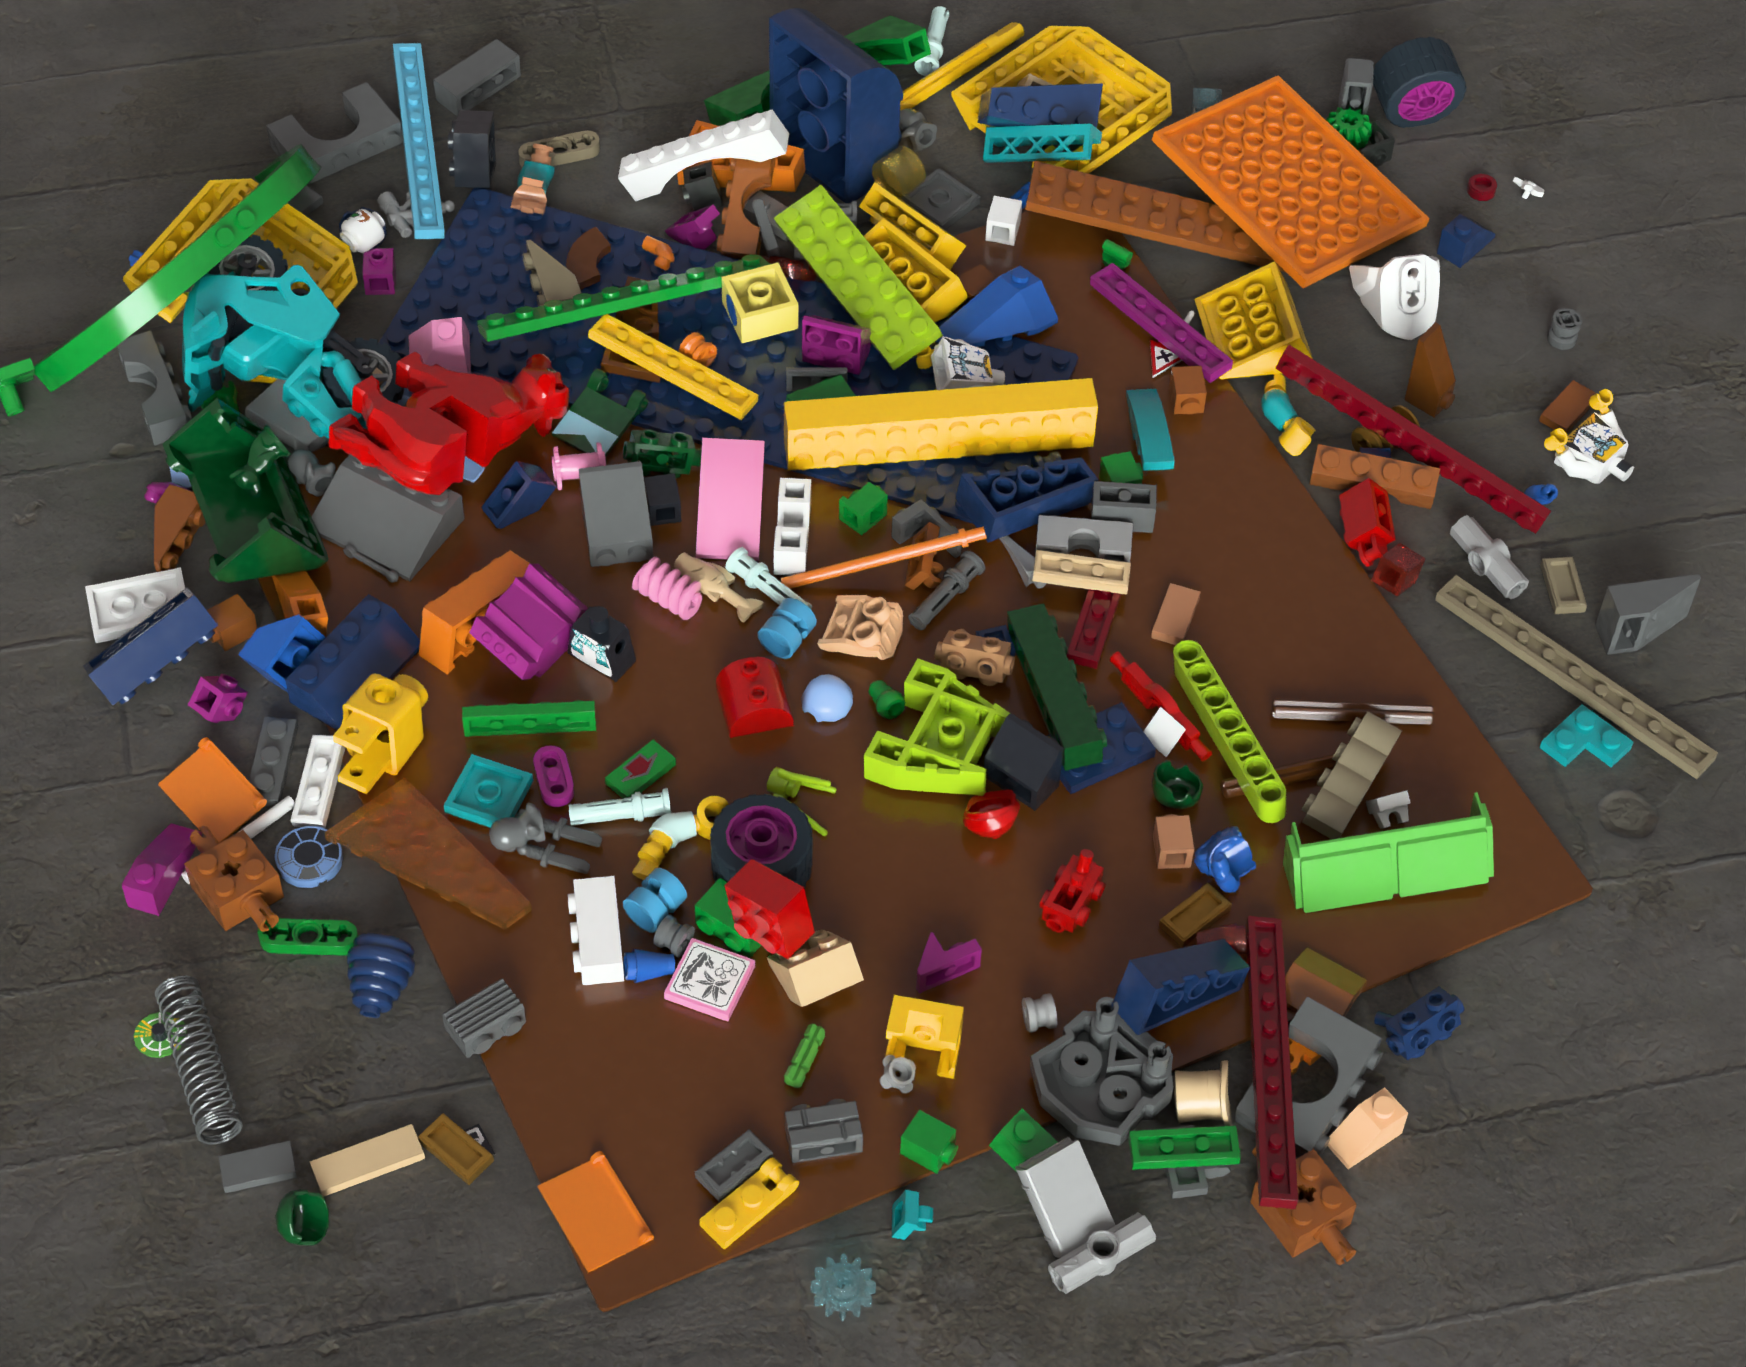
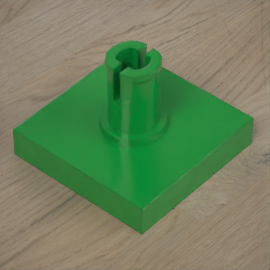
[0,358,35,417]

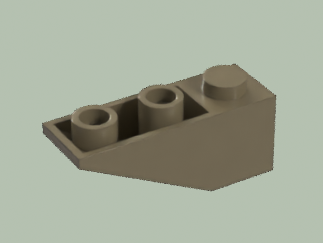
[522,240,581,307]

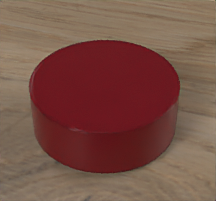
[1467,174,1497,201]

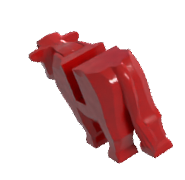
[329,351,569,495]

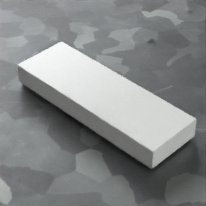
[290,735,346,828]

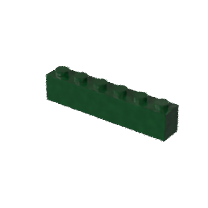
[1007,603,1107,771]

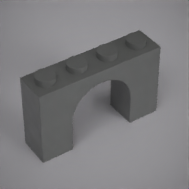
[266,82,403,185]
[1235,997,1383,1158]

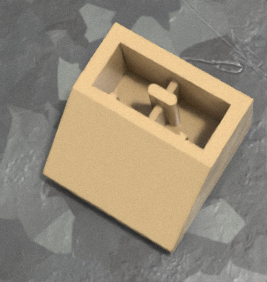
[767,930,864,1007]

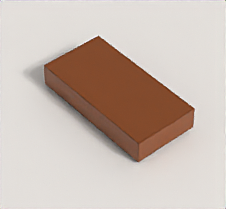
[1539,380,1596,434]

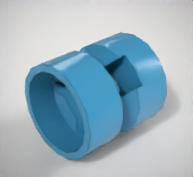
[758,598,817,659]
[623,868,687,932]

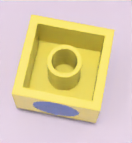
[722,263,798,343]

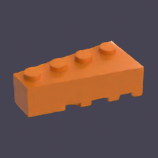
[677,120,805,192]
[419,550,531,675]

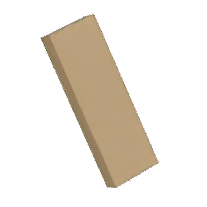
[1032,550,1131,594]
[310,1124,425,1196]

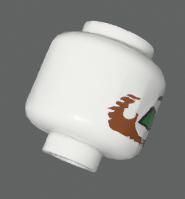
[340,209,385,253]

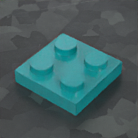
[444,754,533,827]

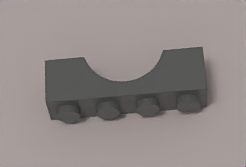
[117,331,192,446]

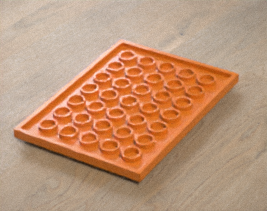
[1152,75,1430,289]

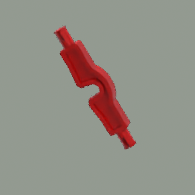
[1109,651,1212,762]

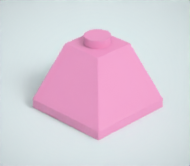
[409,317,471,393]

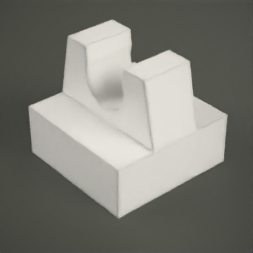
[1366,791,1411,829]

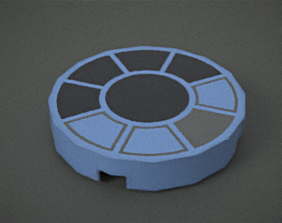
[274,826,343,888]

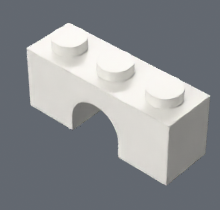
[774,478,811,576]

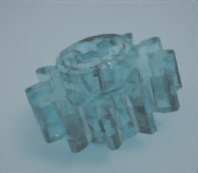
[811,1254,876,1321]

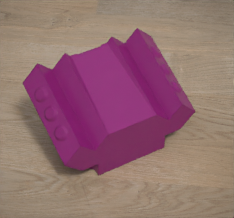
[469,564,588,680]

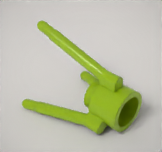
[767,767,837,836]

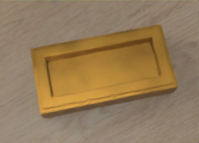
[1159,883,1232,948]
[418,1113,494,1185]

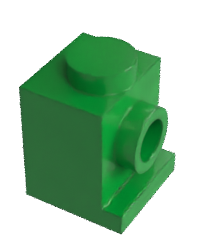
[839,482,888,536]

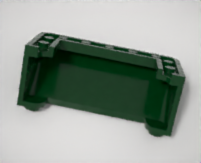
[162,398,329,583]

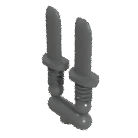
[506,812,602,874]

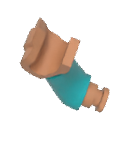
[511,144,555,215]

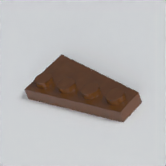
[601,276,661,383]

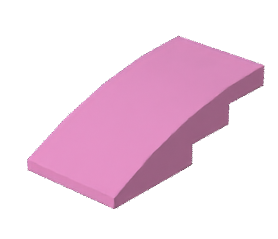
[696,438,765,561]

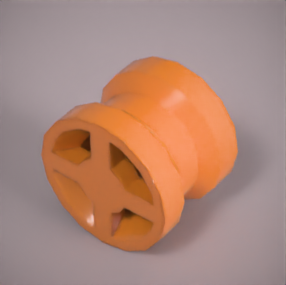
[679,332,717,367]

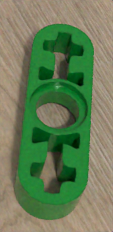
[258,918,358,956]

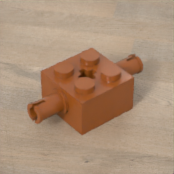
[184,826,284,932]
[1251,1147,1357,1265]

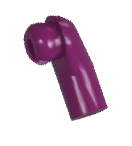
[144,482,191,504]

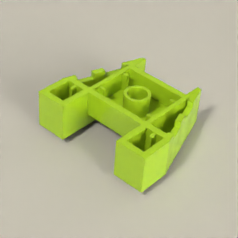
[864,658,1010,796]

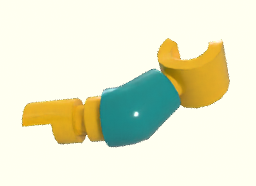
[1261,374,1316,456]

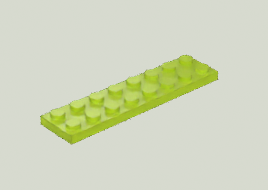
[774,185,943,370]

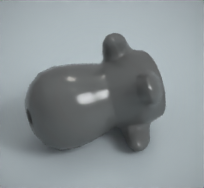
[899,108,937,153]
[287,449,336,497]
[489,803,545,851]

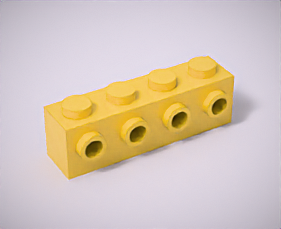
[859,182,966,270]

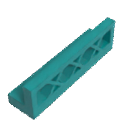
[983,124,1102,163]

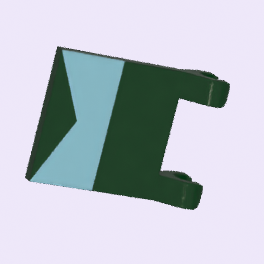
[552,369,649,458]

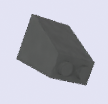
[578,461,653,567]

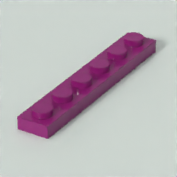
[1090,263,1233,383]

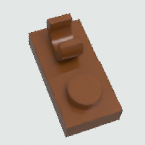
[904,522,943,590]

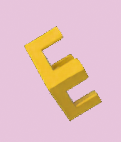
[885,995,964,1079]

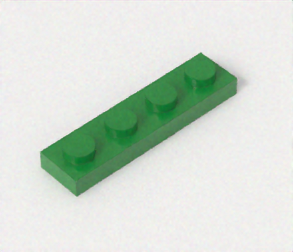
[462,700,596,737]

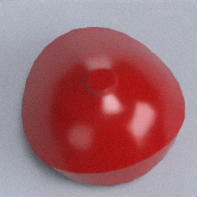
[963,789,1020,839]

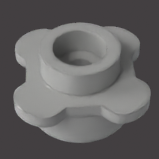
[880,1055,916,1093]

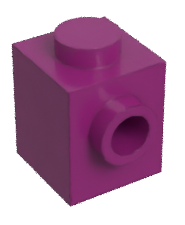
[363,248,396,295]

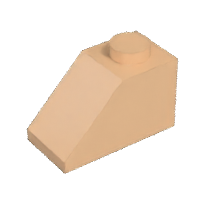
[1327,1087,1408,1169]

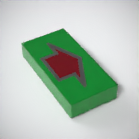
[605,740,676,799]

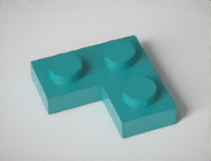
[1540,704,1633,767]

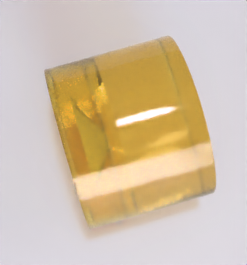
[872,146,926,198]

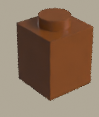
[1169,366,1207,415]
[207,593,257,651]

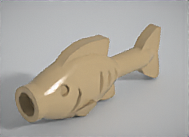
[674,552,764,622]

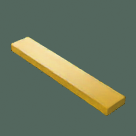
[588,314,759,421]

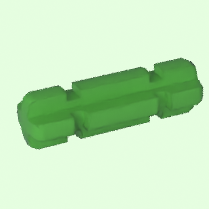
[784,1024,825,1088]

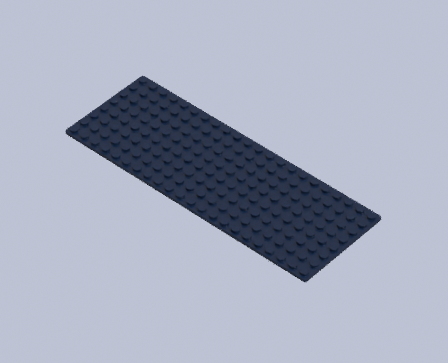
[379,188,1078,524]

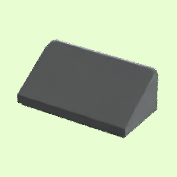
[786,367,847,391]

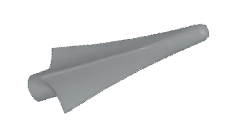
[999,535,1047,588]

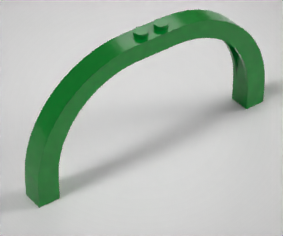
[34,144,321,392]

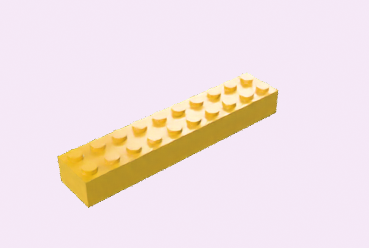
[784,378,1098,471]

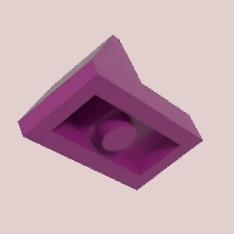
[665,204,720,250]
[916,932,982,994]

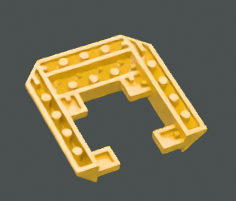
[951,26,1172,174]
[123,178,358,383]

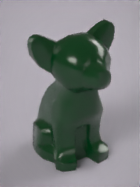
[229,424,291,495]

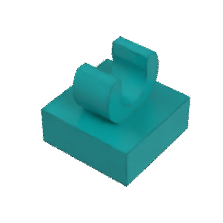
[891,1190,933,1240]

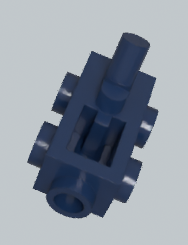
[1374,986,1465,1060]

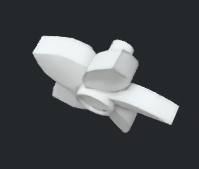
[1513,177,1544,199]

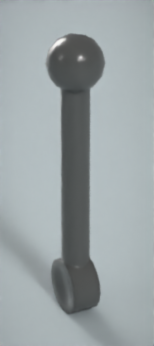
[343,545,399,583]

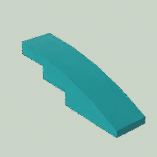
[1126,389,1175,471]

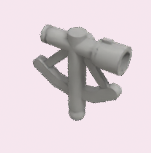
[377,192,455,238]

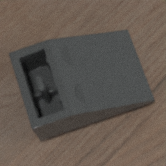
[1595,574,1701,655]

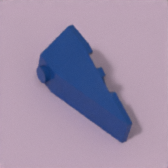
[936,266,1058,347]

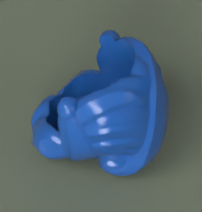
[1194,826,1257,893]

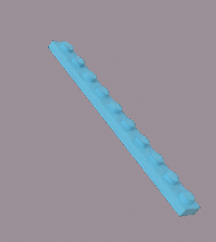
[393,43,444,239]

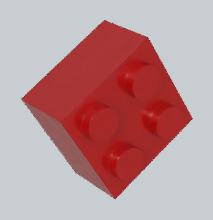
[724,859,815,959]

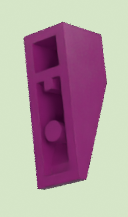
[121,823,202,916]

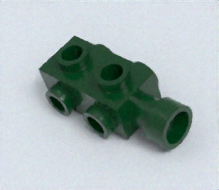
[623,429,702,478]

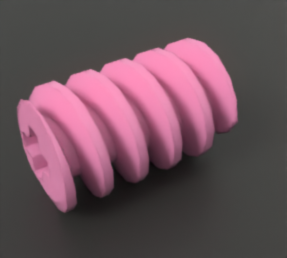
[632,557,703,620]

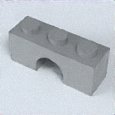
[1035,515,1133,563]

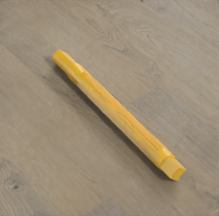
[900,22,1025,111]

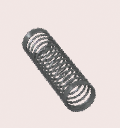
[155,975,243,1145]

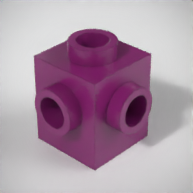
[188,674,248,723]

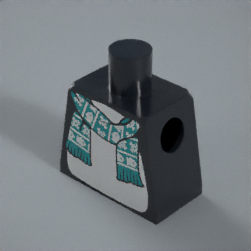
[567,606,636,682]

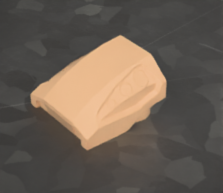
[817,595,903,660]

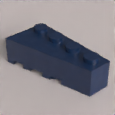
[977,83,1103,145]
[955,458,1099,543]
[1112,939,1250,1035]

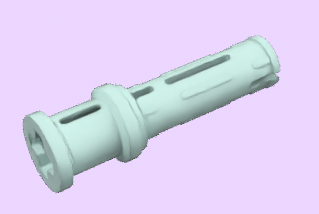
[914,6,949,76]
[725,547,812,609]
[569,788,671,826]

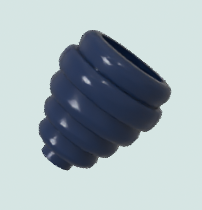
[347,933,415,1018]

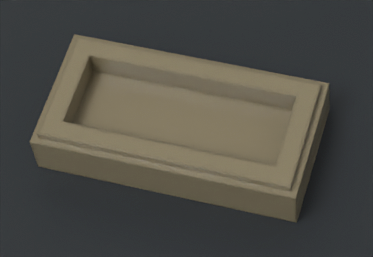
[1540,557,1587,615]

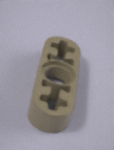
[518,130,600,167]

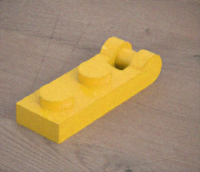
[700,1157,799,1250]

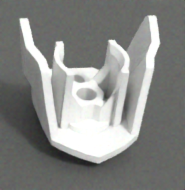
[1349,254,1440,340]

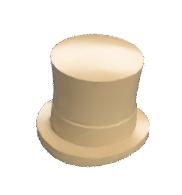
[1174,1060,1233,1126]

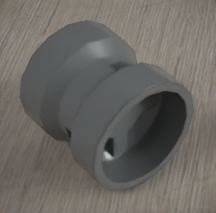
[1547,308,1582,350]

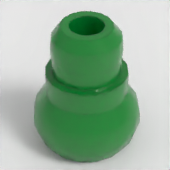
[868,680,906,719]

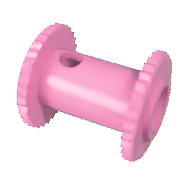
[552,442,606,490]

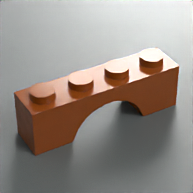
[717,158,776,260]
[1310,444,1440,509]

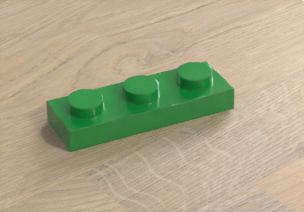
[1128,1126,1241,1170]

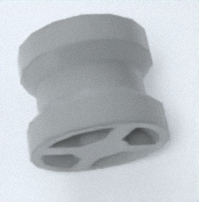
[1022,993,1057,1032]

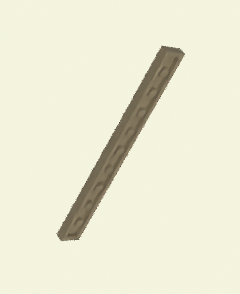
[1435,575,1718,779]

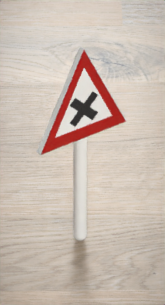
[1150,310,1195,378]

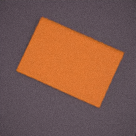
[158,737,267,843]
[537,1151,654,1273]

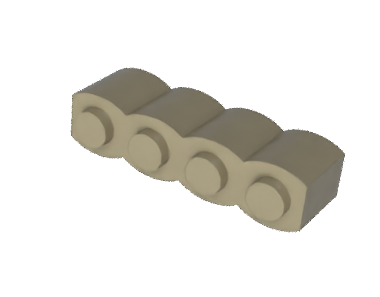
[1301,711,1402,839]

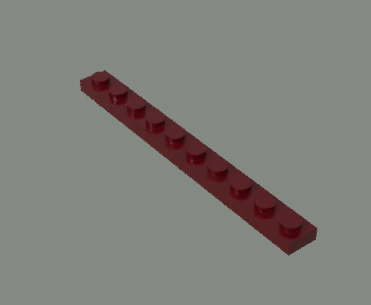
[1275,344,1551,534]
[1246,916,1298,1209]

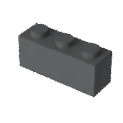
[434,39,521,117]

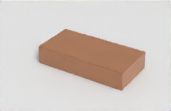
[1151,583,1201,645]

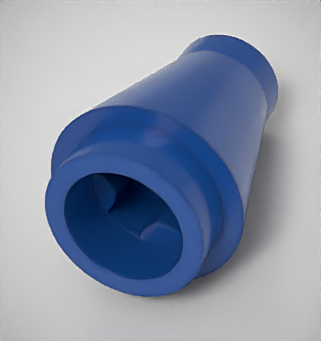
[623,949,675,983]

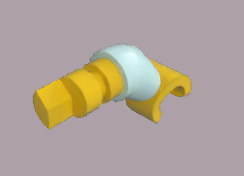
[632,796,729,880]

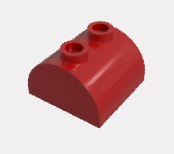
[716,657,794,738]

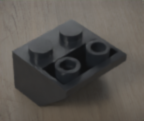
[984,713,1064,811]

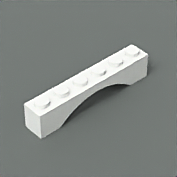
[618,109,789,201]

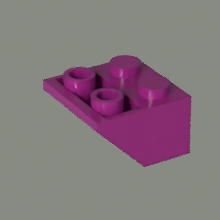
[802,315,871,375]

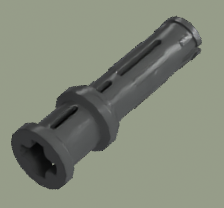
[908,551,986,630]

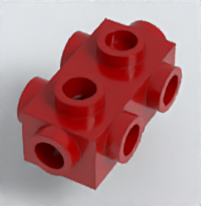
[1039,849,1106,933]

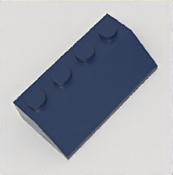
[83,587,218,705]
[285,594,420,730]

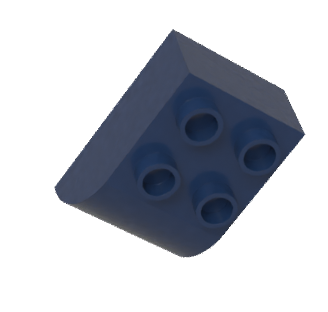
[769,8,903,203]

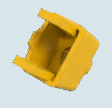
[333,673,429,794]

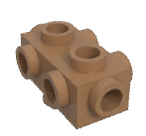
[935,629,1015,686]

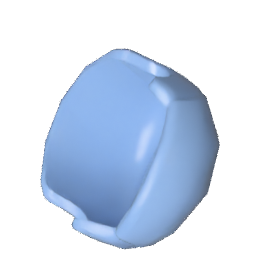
[801,674,853,722]

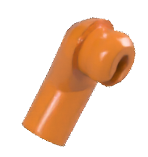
[642,236,675,271]

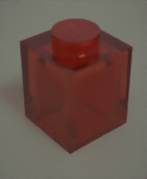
[1371,543,1426,597]

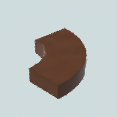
[566,227,611,290]

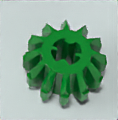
[1326,106,1372,150]

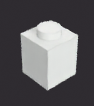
[985,196,1022,246]

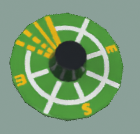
[133,1012,187,1058]

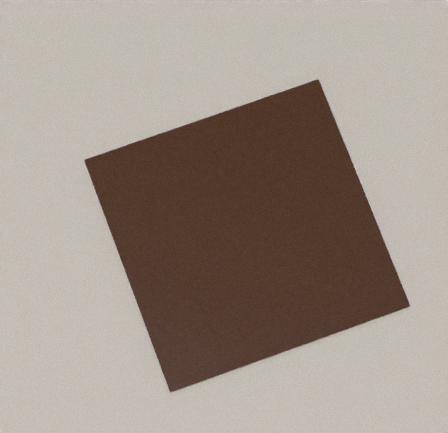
[257,211,1593,1312]

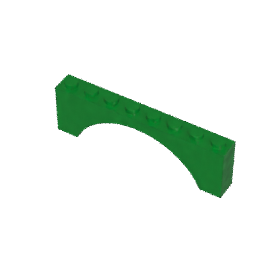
[704,15,931,126]

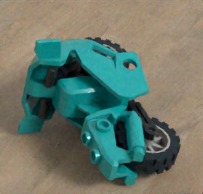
[182,235,404,439]

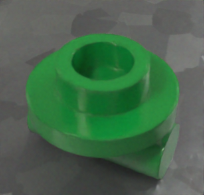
[1102,239,1133,269]

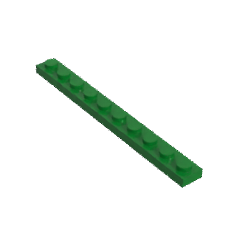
[477,254,770,342]

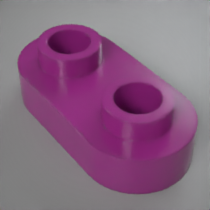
[533,746,574,807]

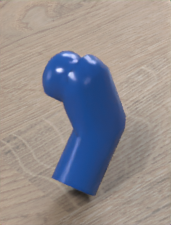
[1524,484,1558,505]

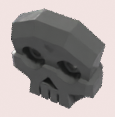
[1029,997,1174,1146]

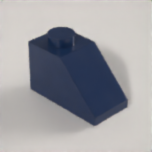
[1437,214,1496,268]
[481,461,557,529]

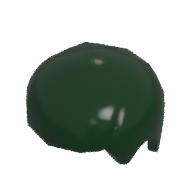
[1152,760,1203,809]
[275,1189,329,1245]

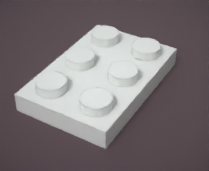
[85,567,185,643]

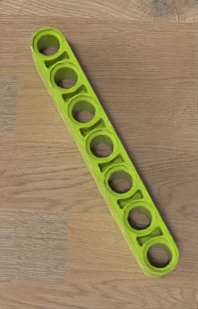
[1173,640,1286,823]

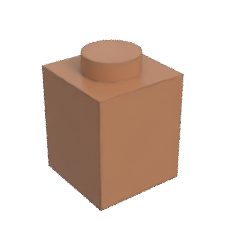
[1153,814,1194,869]

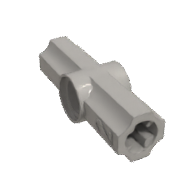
[1450,515,1529,600]
[1048,1212,1156,1294]

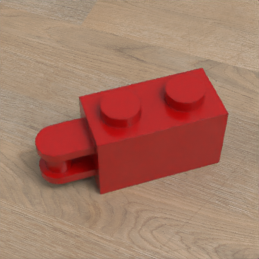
[1339,478,1396,567]

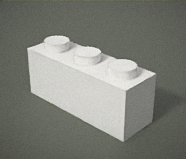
[568,876,624,985]

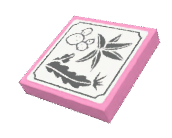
[664,938,755,1022]

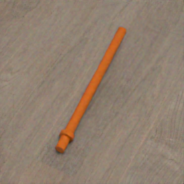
[781,526,987,589]

